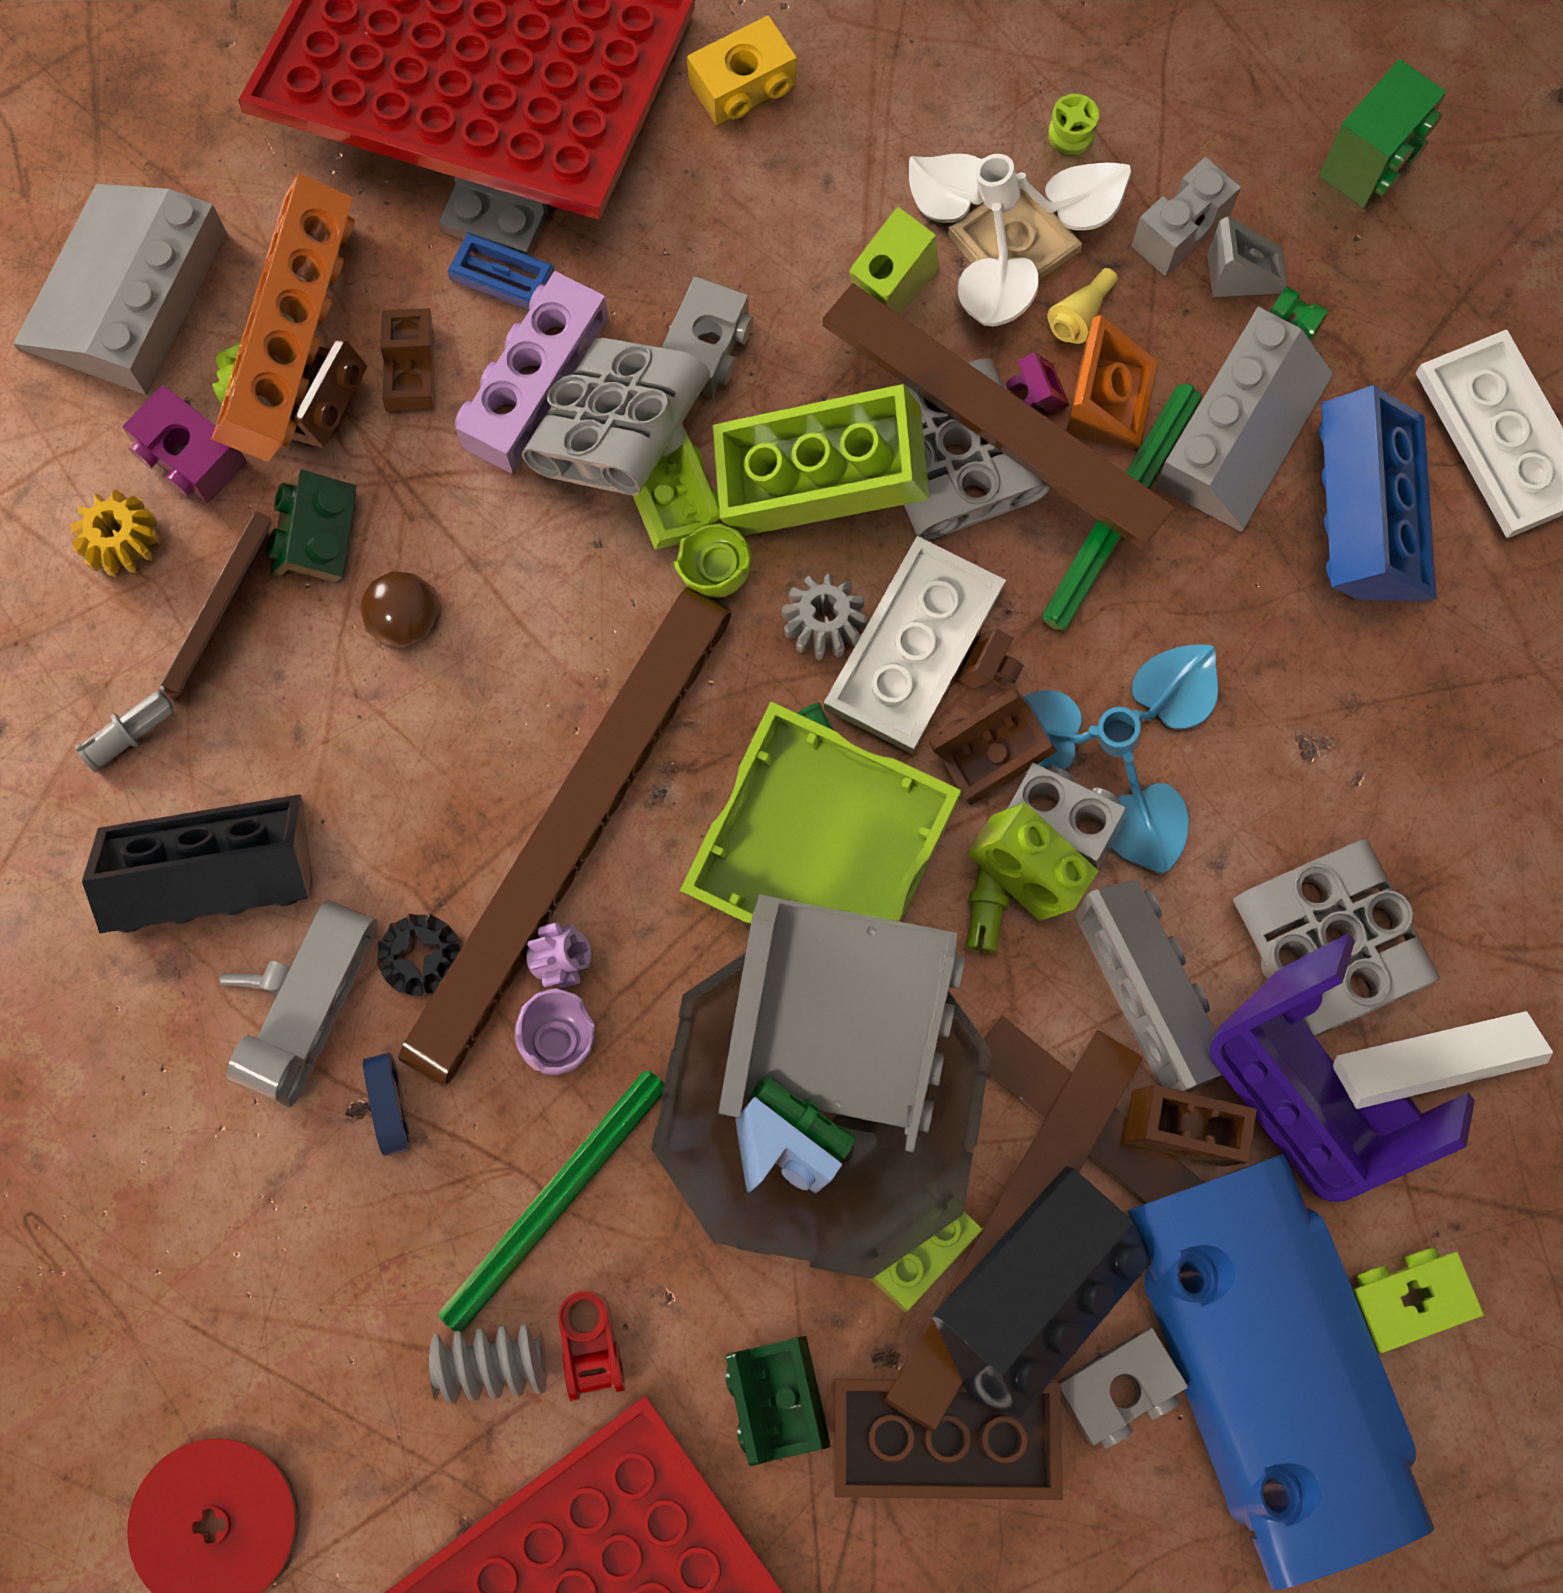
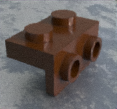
[290,339,368,448]
[929,689,1058,805]

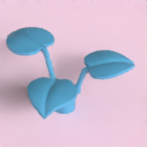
[1024,644,1218,874]

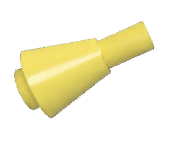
[1047,268,1118,344]

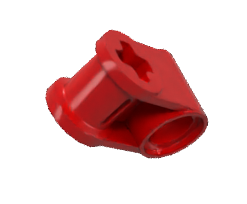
[558,1291,625,1402]

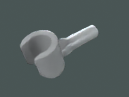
[219,961,290,996]

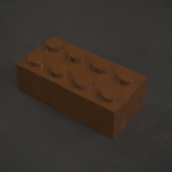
[833,1379,1063,1500]

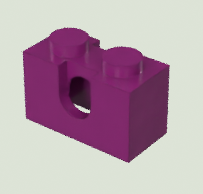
[122,384,247,504]

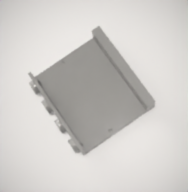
[718,894,965,1152]

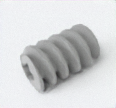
[429,1324,547,1404]

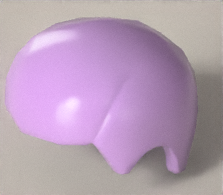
[515,988,595,1076]

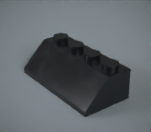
[82,794,311,934]
[931,1166,1151,1417]

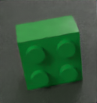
[1319,59,1447,208]

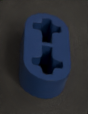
[363,1052,411,1157]

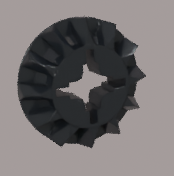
[377,913,461,996]

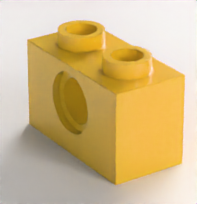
[687,15,797,125]

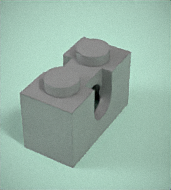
[1131,157,1241,277]
[662,276,754,399]
[1057,1328,1188,1449]

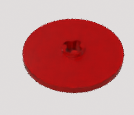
[127,1438,297,1593]

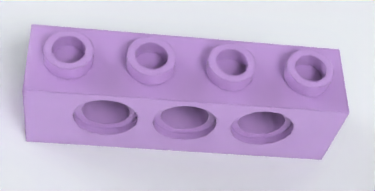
[455,271,609,474]

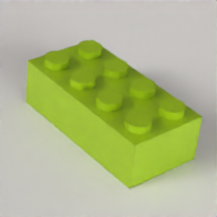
[713,384,930,536]

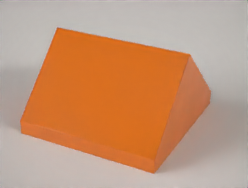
[1066,315,1158,449]

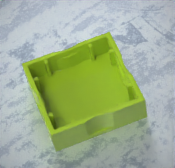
[680,702,961,924]

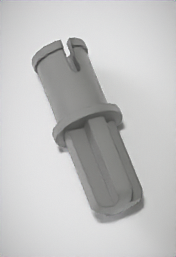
[75,691,174,773]

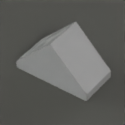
[1207,216,1287,297]

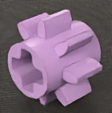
[526,922,592,989]

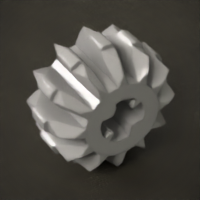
[782,572,867,661]

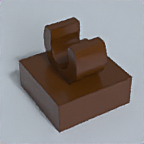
[956,628,1024,689]

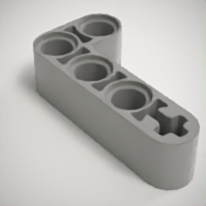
[226,900,378,1107]

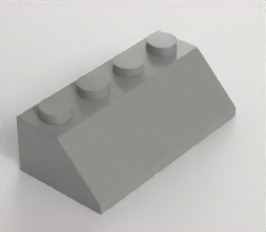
[1156,306,1333,532]
[1074,879,1224,1093]

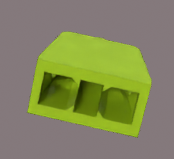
[849,207,940,314]

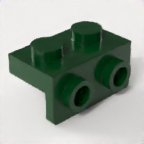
[266,469,357,582]
[725,1336,831,1466]

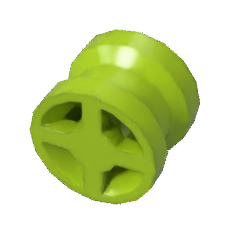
[1048,94,1099,156]

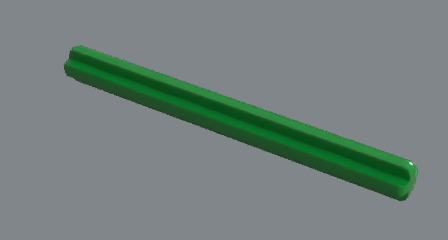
[1042,383,1202,630]
[438,1070,666,1332]

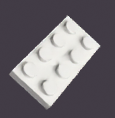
[1416,329,1563,538]
[823,536,1006,755]

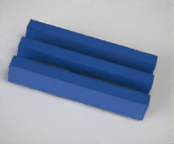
[447,232,555,310]

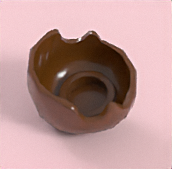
[360,571,441,648]

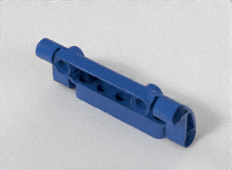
[1127,1154,1435,1590]

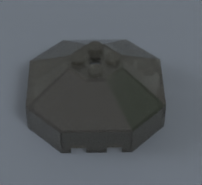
[651,953,992,1279]

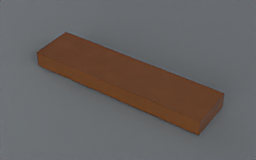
[158,510,272,700]

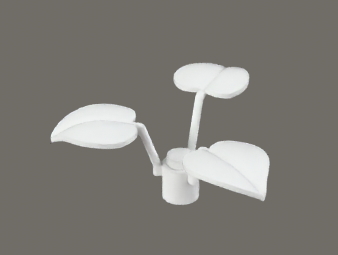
[909,154,1131,326]

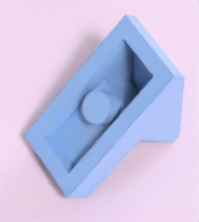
[735,1097,842,1194]

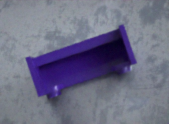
[1210,933,1475,1202]

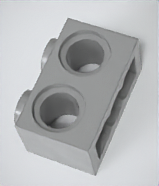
[1007,763,1126,876]

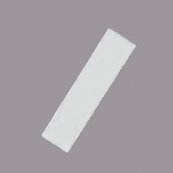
[1333,1011,1553,1109]

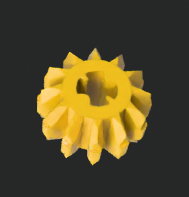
[69,489,160,577]

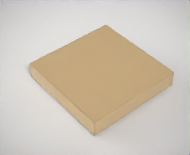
[948,189,1083,281]

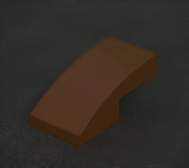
[380,308,434,411]

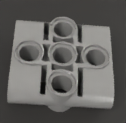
[522,338,710,495]
[904,358,1050,541]
[1233,839,1441,1037]

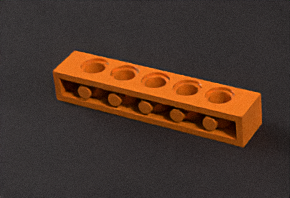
[211,173,355,462]

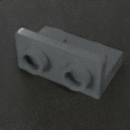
[438,177,549,256]

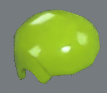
[674,523,752,598]

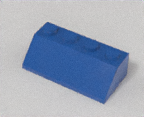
[1319,385,1437,601]

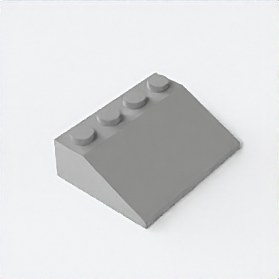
[13,184,227,395]

